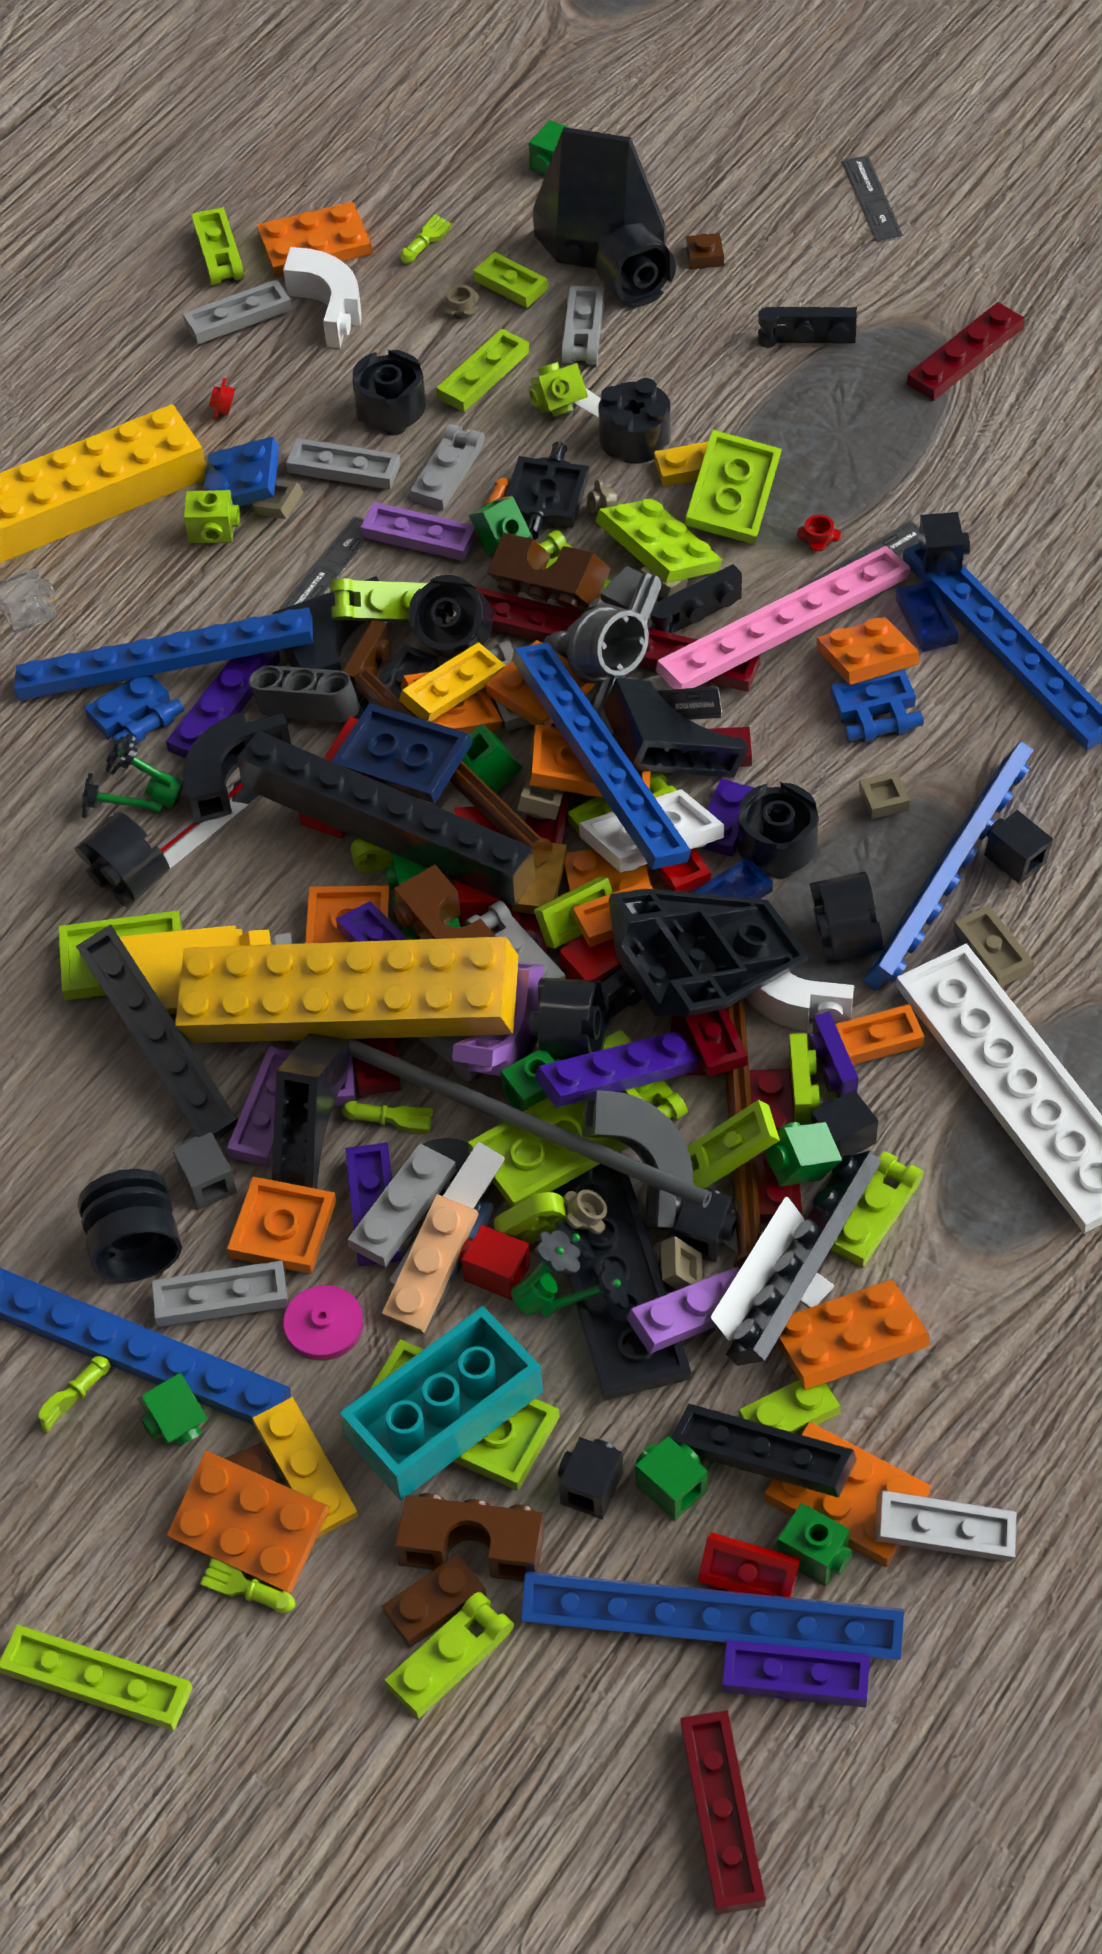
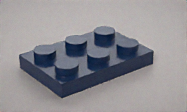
[331,703,473,804]

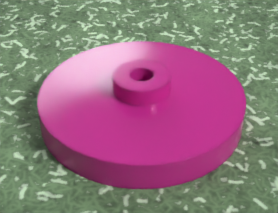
[283,1285,363,1360]

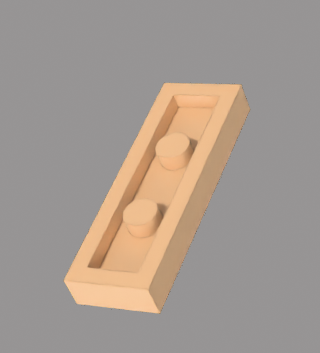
[382,1194,479,1333]

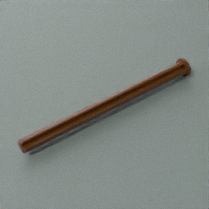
[354,670,553,867]
[725,998,761,1269]

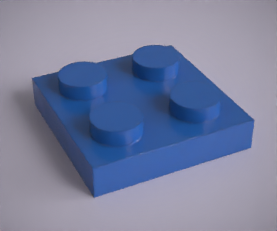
[204,436,279,506]

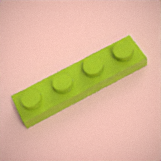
[0,1624,193,1731]

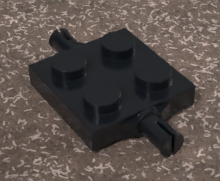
[505,442,589,540]

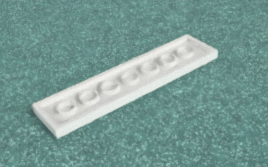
[896,943,1102,1234]

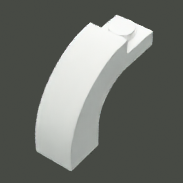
[283,247,362,349]
[745,972,854,1032]

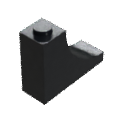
[272,576,379,671]
[603,678,749,778]
[272,1033,349,1189]

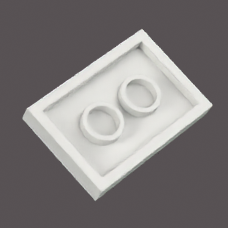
[579,789,724,873]

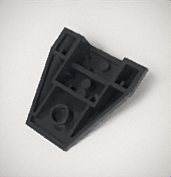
[533,127,666,269]
[609,889,809,1016]

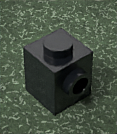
[918,512,970,574]
[984,810,1053,884]
[811,1090,878,1158]
[674,1188,737,1262]
[558,1437,623,1519]

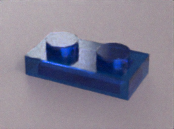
[896,580,959,652]
[691,857,773,899]

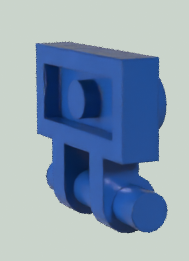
[830,669,924,742]
[84,675,184,745]

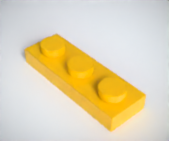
[399,642,506,722]
[252,1397,358,1539]

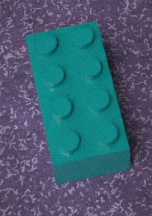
[339,1306,543,1501]

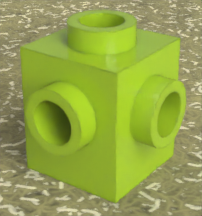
[528,362,588,417]
[184,490,240,543]

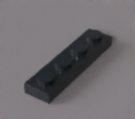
[671,1403,857,1498]

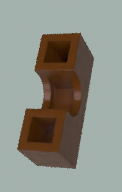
[487,533,611,610]
[393,865,496,940]
[395,1493,545,1582]

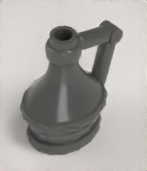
[543,598,649,683]

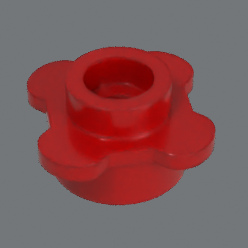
[209,377,235,420]
[797,515,841,552]

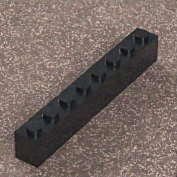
[237,731,535,906]

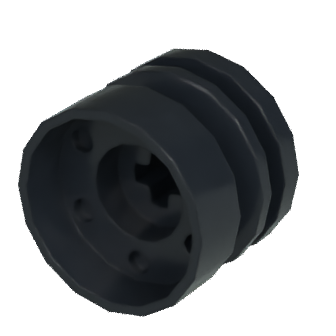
[77,1169,182,1282]

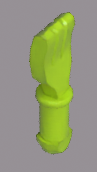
[400,214,452,264]
[342,1101,433,1134]
[38,1356,110,1433]
[200,1558,295,1614]

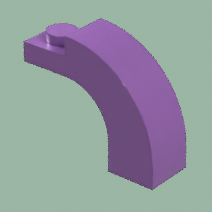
[452,962,544,1076]

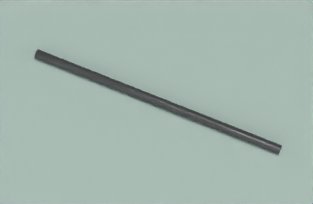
[347,1039,712,1208]

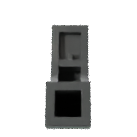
[583,1090,693,1229]

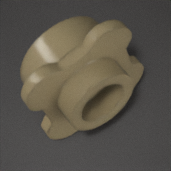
[443,285,479,317]
[587,480,617,524]
[563,1190,607,1234]

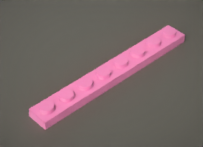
[656,546,911,689]

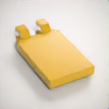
[119,925,271,1019]

